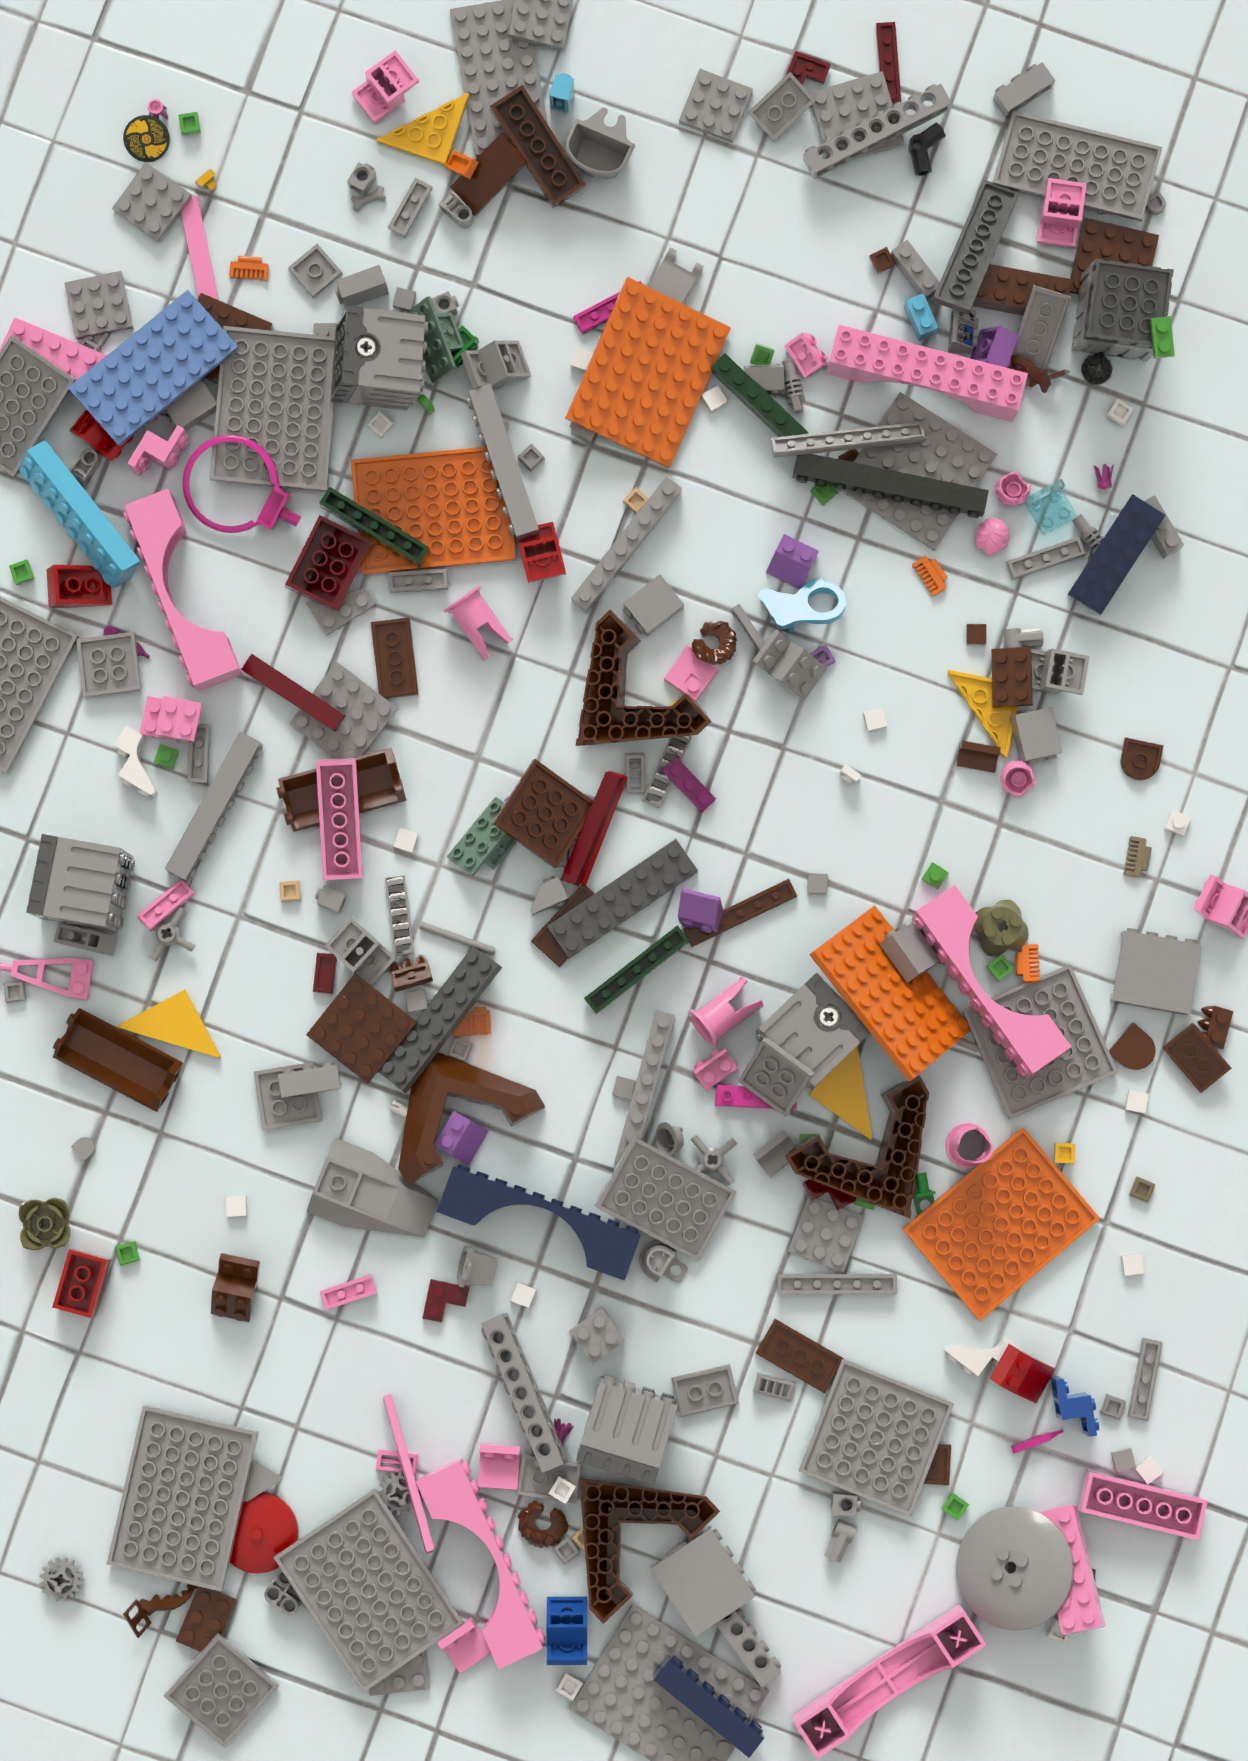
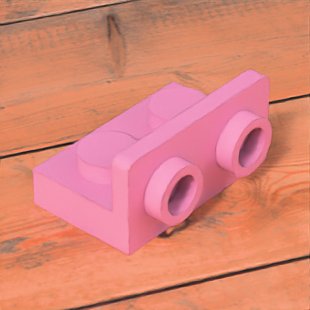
[784,332,828,378]
[693,1048,738,1091]

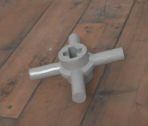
[140,907,196,962]
[690,1135,738,1185]

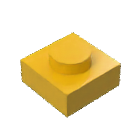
[1054,1143,1075,1164]

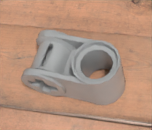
[438,191,474,228]
[69,448,101,487]

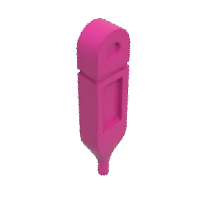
[1011,1429,1063,1453]

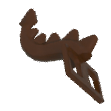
[1008,355,1070,393]
[123,1584,198,1638]

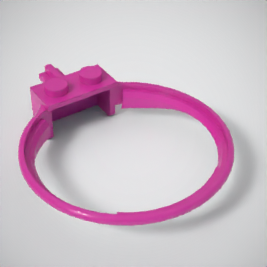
[182,435,301,533]

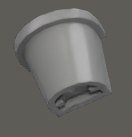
[639,1240,688,1283]
[457,1246,498,1287]

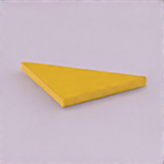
[376,93,470,165]
[947,670,1018,759]
[118,990,221,1058]
[809,1045,872,1140]

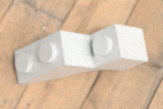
[114,725,157,798]
[944,1337,1023,1376]

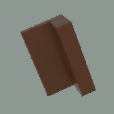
[956,741,1001,773]

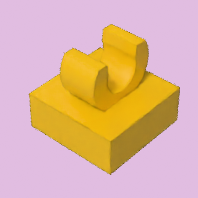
[195,168,217,192]

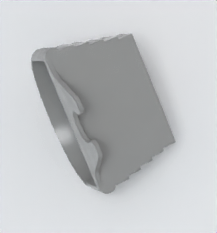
[565,107,635,180]

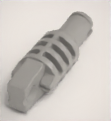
[782,359,805,413]
[1072,514,1103,553]

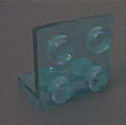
[1025,479,1077,535]

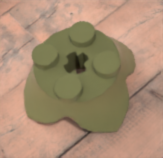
[973,900,1029,956]
[18,1198,71,1250]

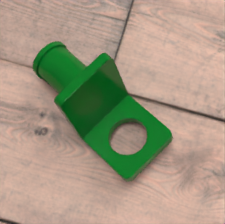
[914,1172,936,1216]

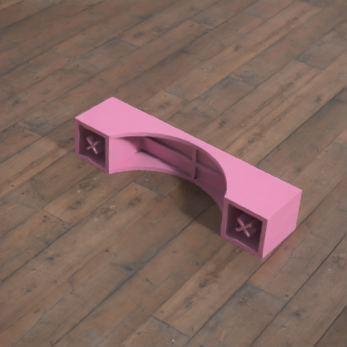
[826,325,1028,422]
[123,488,243,691]
[912,885,1071,1079]
[416,1458,546,1669]
[792,1604,987,1759]

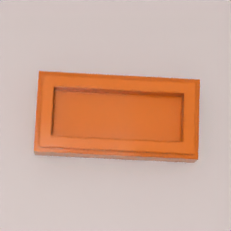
[445,150,479,179]

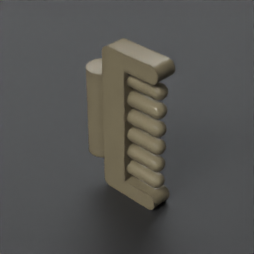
[1123,836,1152,877]

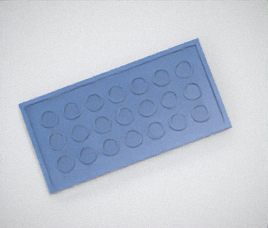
[68,290,239,447]

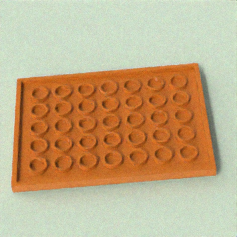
[564,277,731,468]
[351,447,516,575]
[809,906,971,1082]
[902,1127,1100,1321]

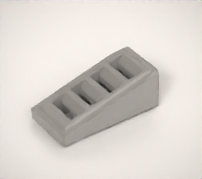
[625,753,645,793]
[753,1373,796,1402]

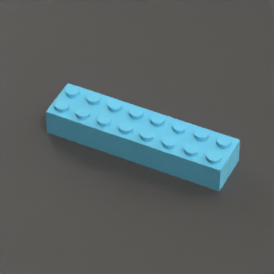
[19,440,140,589]

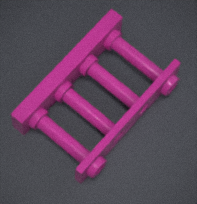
[715,1085,797,1110]

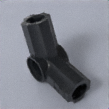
[908,122,946,176]

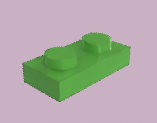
[1150,316,1175,359]

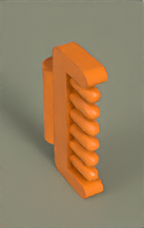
[229,256,269,281]
[912,556,948,597]
[1015,944,1040,983]

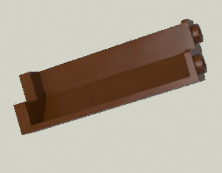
[276,747,407,832]
[53,1008,183,1112]

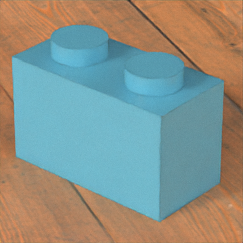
[549,73,575,113]
[904,293,938,341]

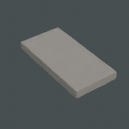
[1012,285,1071,371]

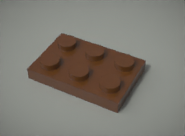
[991,647,1033,708]
[1162,1022,1232,1093]
[176,1586,237,1652]

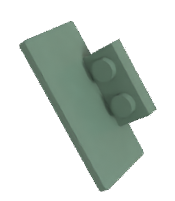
[407,296,464,383]
[447,797,517,876]

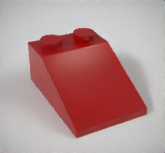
[46,565,112,608]
[989,1344,1055,1403]

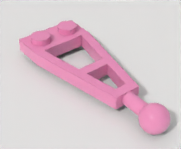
[0,958,94,1000]

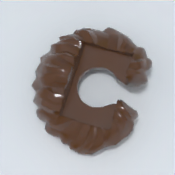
[692,621,737,665]
[518,1501,569,1548]

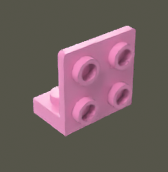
[478,1444,520,1490]
[437,1617,491,1673]

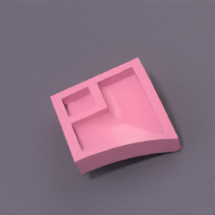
[664,645,718,701]

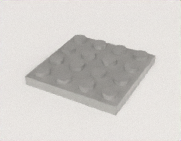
[810,71,904,160]
[289,661,398,759]
[164,1633,279,1748]

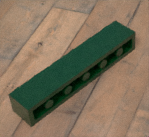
[711,353,809,437]
[319,487,430,568]
[584,925,690,1015]

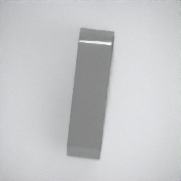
[264,1569,300,1616]

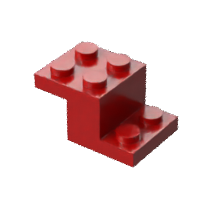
[69,410,134,461]
[518,522,566,583]

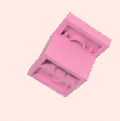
[351,50,419,124]
[1037,178,1087,249]
[127,425,190,476]
[140,696,203,742]
[1193,874,1248,939]

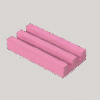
[376,1450,418,1475]

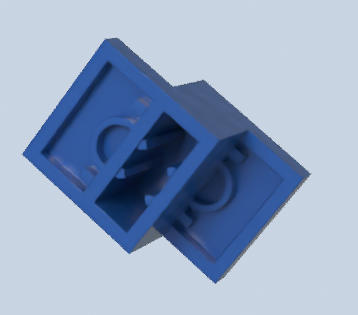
[1050,1376,1099,1437]
[546,1597,587,1665]

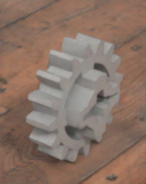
[378,1470,421,1515]
[39,1557,84,1602]

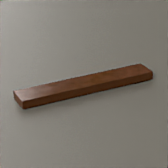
[683,879,797,948]

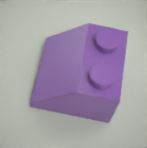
[970,326,1019,368]
[766,534,819,589]
[678,888,724,933]
[434,1111,488,1165]

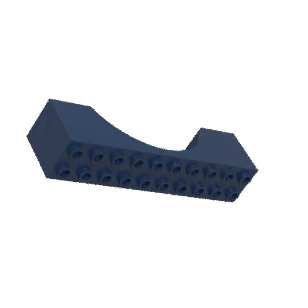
[437,1165,641,1281]

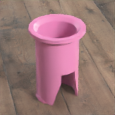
[444,585,513,661]
[688,977,764,1048]
[945,1123,993,1169]

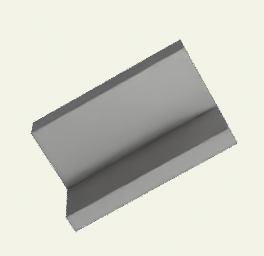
[753,1131,795,1178]

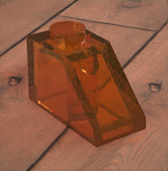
[451,1007,492,1037]

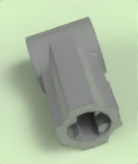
[1004,628,1044,648]
[824,1519,857,1563]

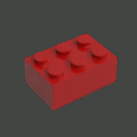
[52,1249,111,1318]

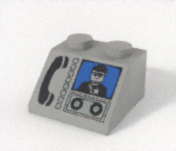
[948,309,979,354]

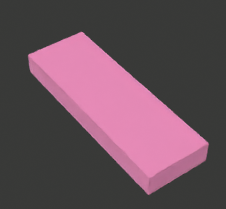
[137,879,195,932]

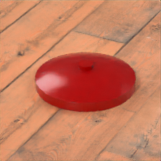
[230,1492,299,1574]

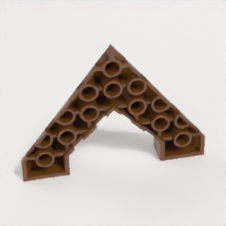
[575,610,712,746]
[398,1052,545,1186]
[785,1076,929,1219]
[579,1478,720,1624]

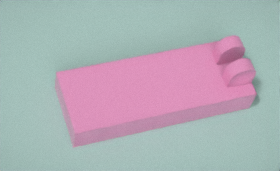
[320,1274,377,1310]

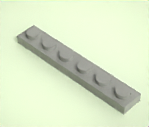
[777,1274,897,1294]

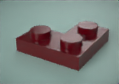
[786,51,831,86]
[802,1179,856,1210]
[422,1279,470,1322]

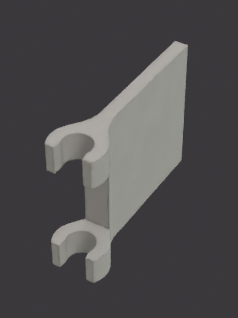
[648,247,704,304]

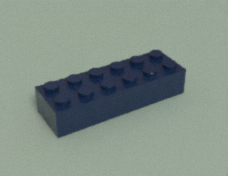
[1068,494,1166,615]
[653,1654,764,1758]

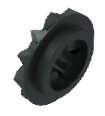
[1081,353,1113,385]

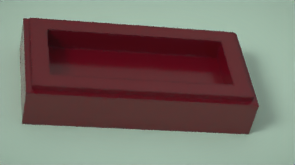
[313,953,337,994]

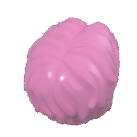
[995,472,1031,506]
[975,518,1010,555]
[1000,760,1036,797]

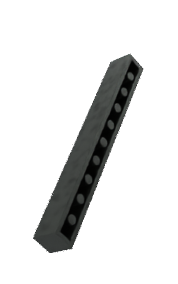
[792,454,989,518]

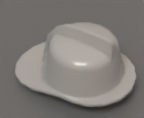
[651,1122,684,1157]

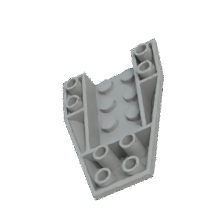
[307,1138,439,1237]

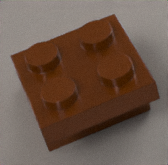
[211,1253,260,1322]

